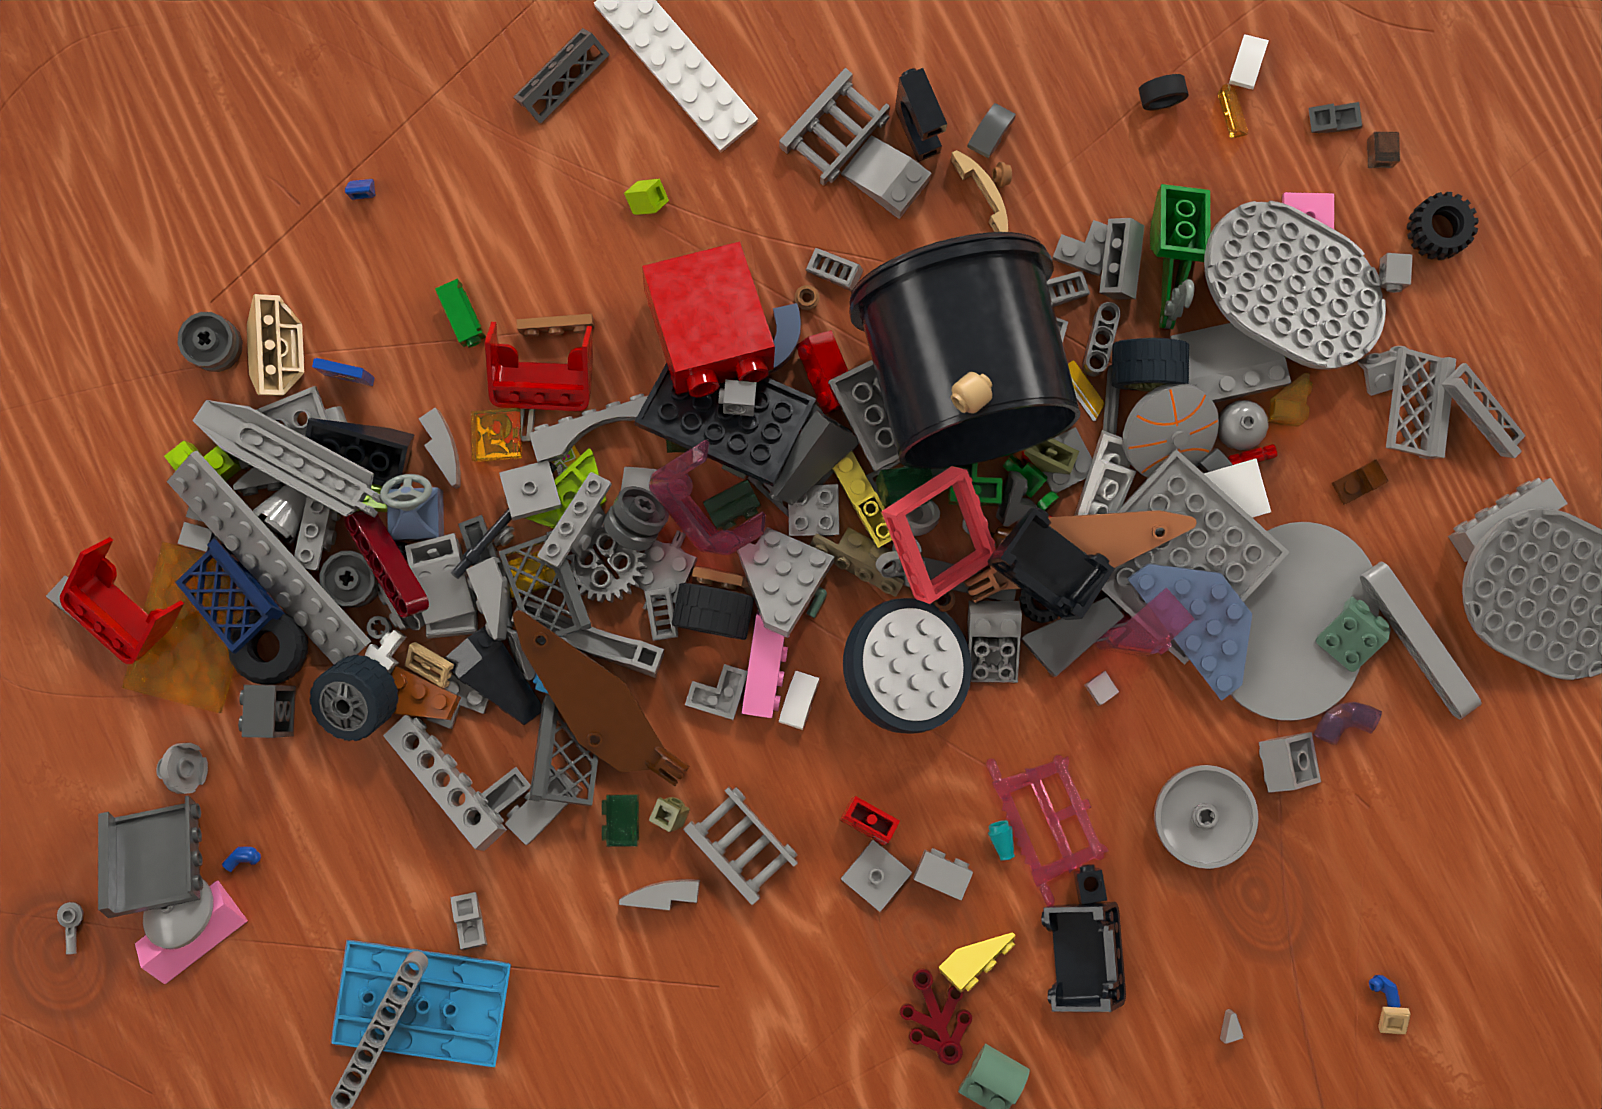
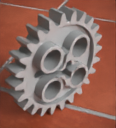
[566,523,647,603]

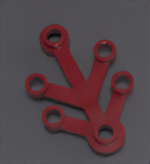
[900,968,972,1065]

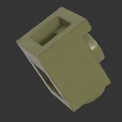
[649,797,690,832]

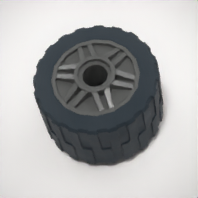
[309,655,398,741]

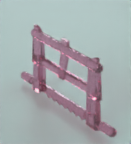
[986,755,1108,906]

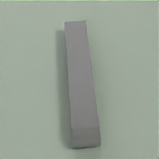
[1360,561,1482,719]
[330,951,428,1109]

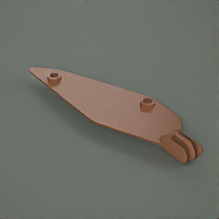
[963,510,1197,603]

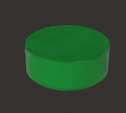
[1036,491,1060,511]

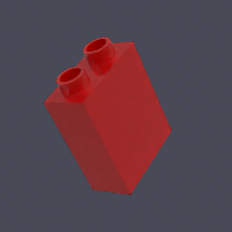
[642,241,775,397]

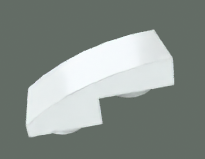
[1229,34,1269,90]
[779,671,820,730]

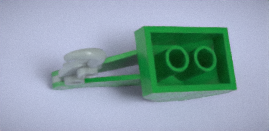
[1150,184,1211,330]

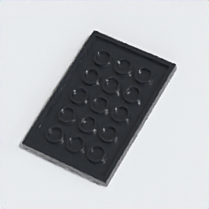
[634,363,816,487]

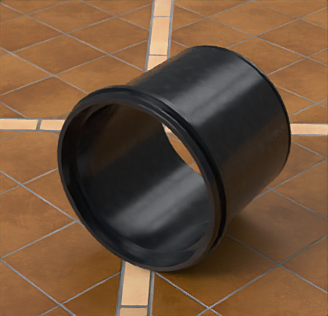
[849,232,1081,469]

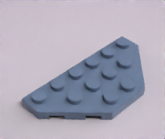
[1127,563,1252,701]

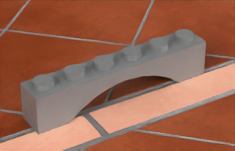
[529,394,648,462]
[511,598,664,678]

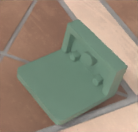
[1316,596,1391,672]

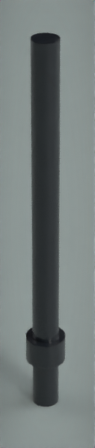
[451,462,557,579]

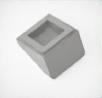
[1084,671,1119,706]
[1220,1009,1244,1044]

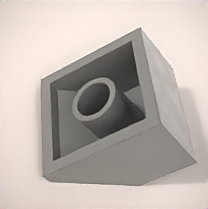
[1259,732,1321,793]

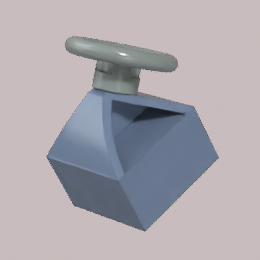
[380,474,444,542]

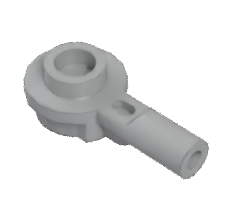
[57,902,84,954]

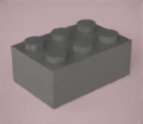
[238,685,296,738]

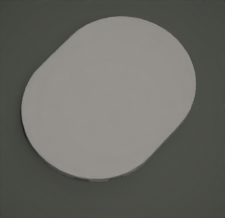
[1204,201,1386,370]
[1462,508,1602,680]
[1230,522,1379,721]

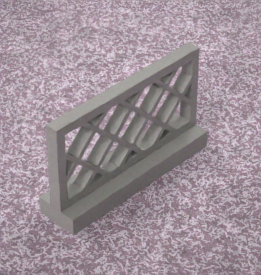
[1386,348,1456,459]

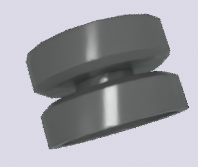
[178,312,243,372]
[603,486,669,551]
[319,551,380,608]

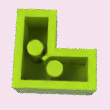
[164,441,241,482]

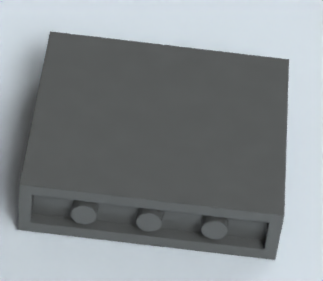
[98,795,203,918]

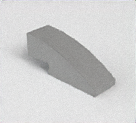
[419,408,461,489]
[474,767,531,825]
[619,879,700,910]

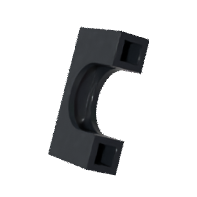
[895,68,947,162]

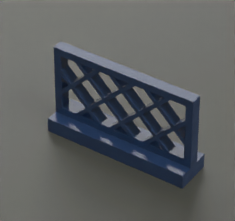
[175,538,284,654]

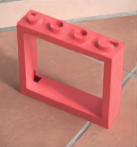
[881,466,996,604]

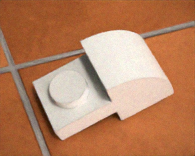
[365,630,406,674]

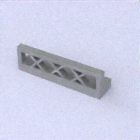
[1441,363,1526,458]

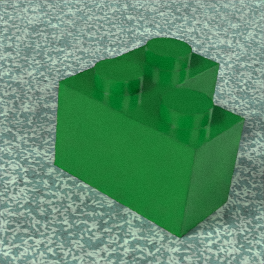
[948,463,1002,507]

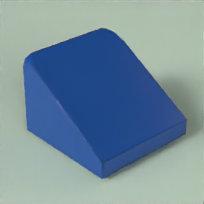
[345,179,375,200]

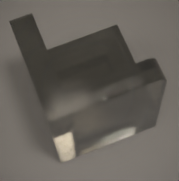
[1367,132,1400,168]

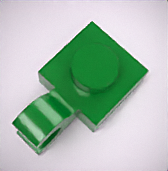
[1003,454,1048,498]

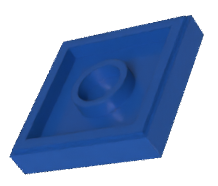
[312,358,375,386]

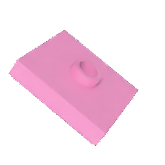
[1282,193,1334,229]

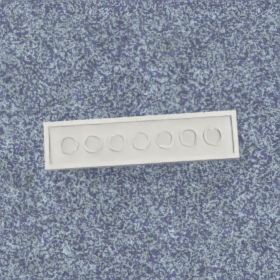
[594,0,758,153]

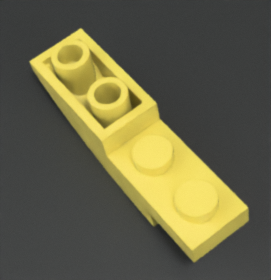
[832,450,892,548]

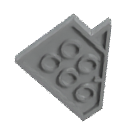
[735,527,834,638]

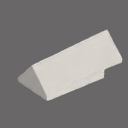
[1074,430,1136,516]

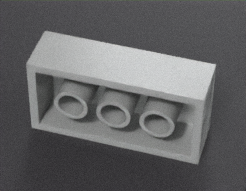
[1448,478,1568,562]

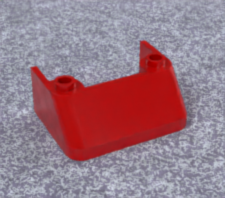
[485,322,593,411]
[60,537,184,664]

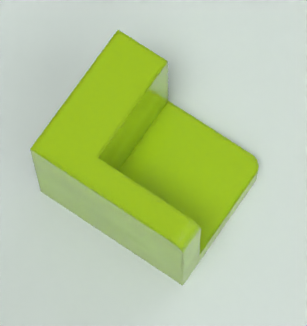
[624,179,669,215]

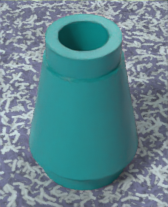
[988,820,1015,860]

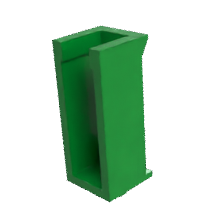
[435,278,486,348]

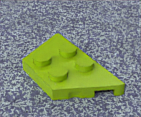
[525,448,607,529]

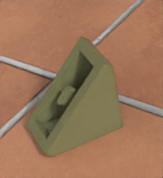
[1024,438,1080,474]

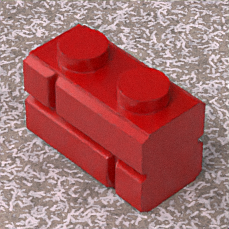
[839,796,900,845]

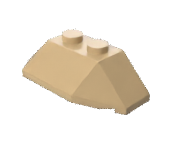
[247,294,304,396]

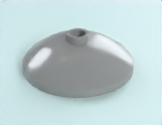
[143,879,213,949]

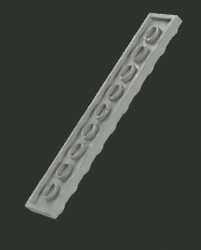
[167,450,371,664]

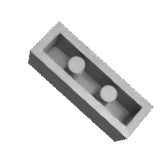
[1099,218,1145,299]
[505,768,583,845]

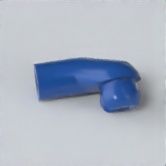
[222,847,261,872]
[1369,975,1401,1008]

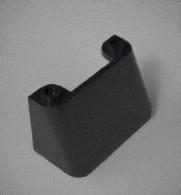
[987,507,1115,620]
[1041,902,1126,1012]

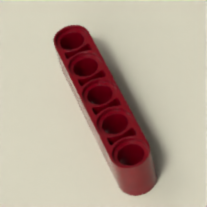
[344,509,429,618]

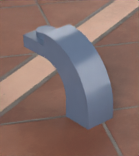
[768,303,801,375]

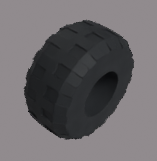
[228,611,308,685]

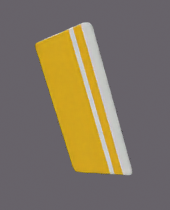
[1068,361,1105,421]

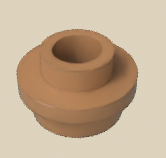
[992,162,1012,187]
[795,285,819,310]

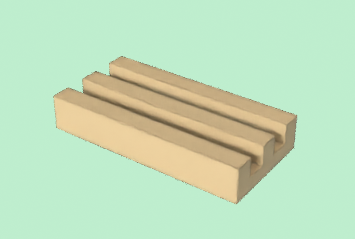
[405,642,454,688]

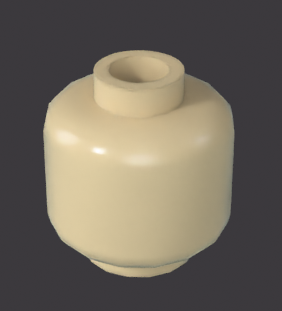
[951,372,993,414]

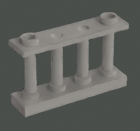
[779,68,890,186]
[683,786,798,905]

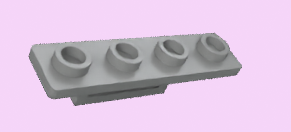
[538,472,612,568]
[294,496,341,571]

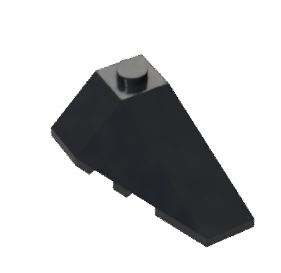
[305,418,415,489]
[444,626,542,725]

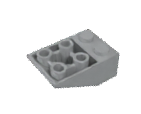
[405,533,475,625]
[967,601,1022,683]

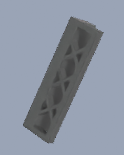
[513,28,610,124]

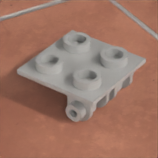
[789,484,839,536]

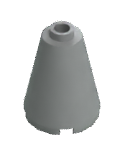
[253,485,307,545]

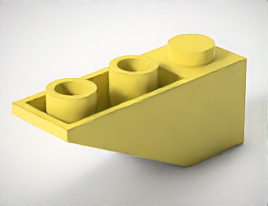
[939,932,1015,993]

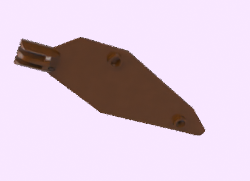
[513,610,690,786]

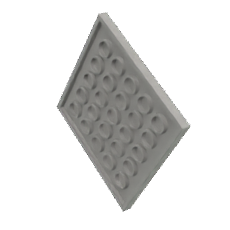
[1102,449,1290,665]

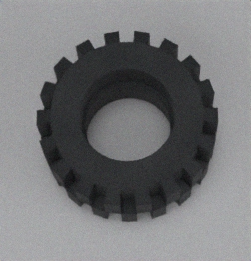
[1407,192,1479,260]

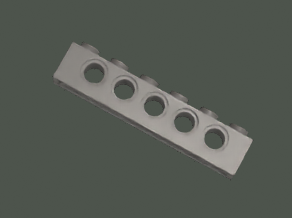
[383,715,507,851]

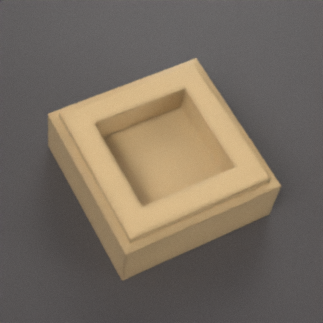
[1378,1007,1411,1034]

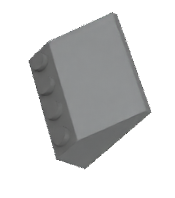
[1170,323,1291,403]
[828,360,899,472]

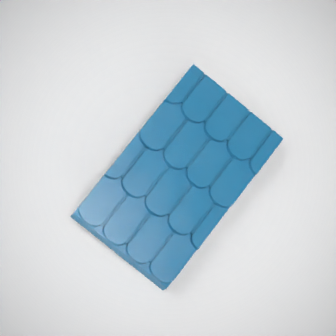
[331,940,511,1067]

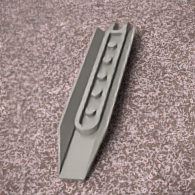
[193,400,384,517]

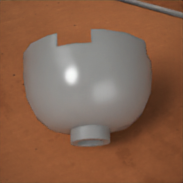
[1217,400,1269,450]

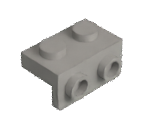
[1358,346,1419,396]

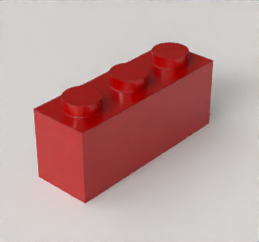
[796,330,848,414]

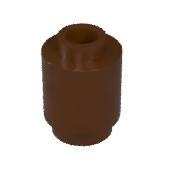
[932,590,955,612]

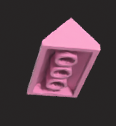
[135,881,248,984]

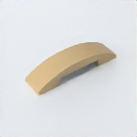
[950,150,1008,232]

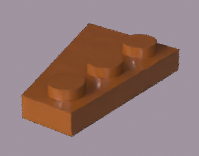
[391,666,461,720]

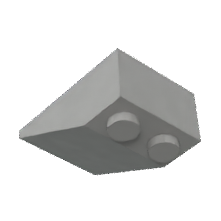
[841,135,931,219]

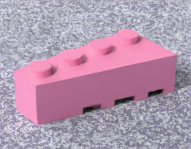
[742,611,790,718]

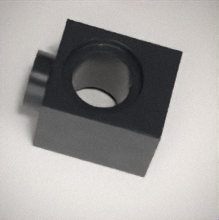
[1073,864,1107,905]

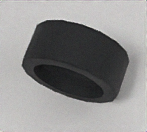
[1138,74,1189,110]

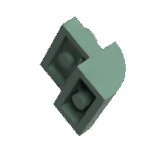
[958,1043,1030,1109]

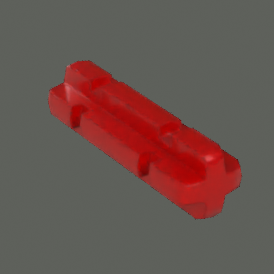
[1227,444,1278,465]

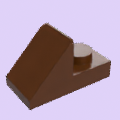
[1332,459,1388,505]

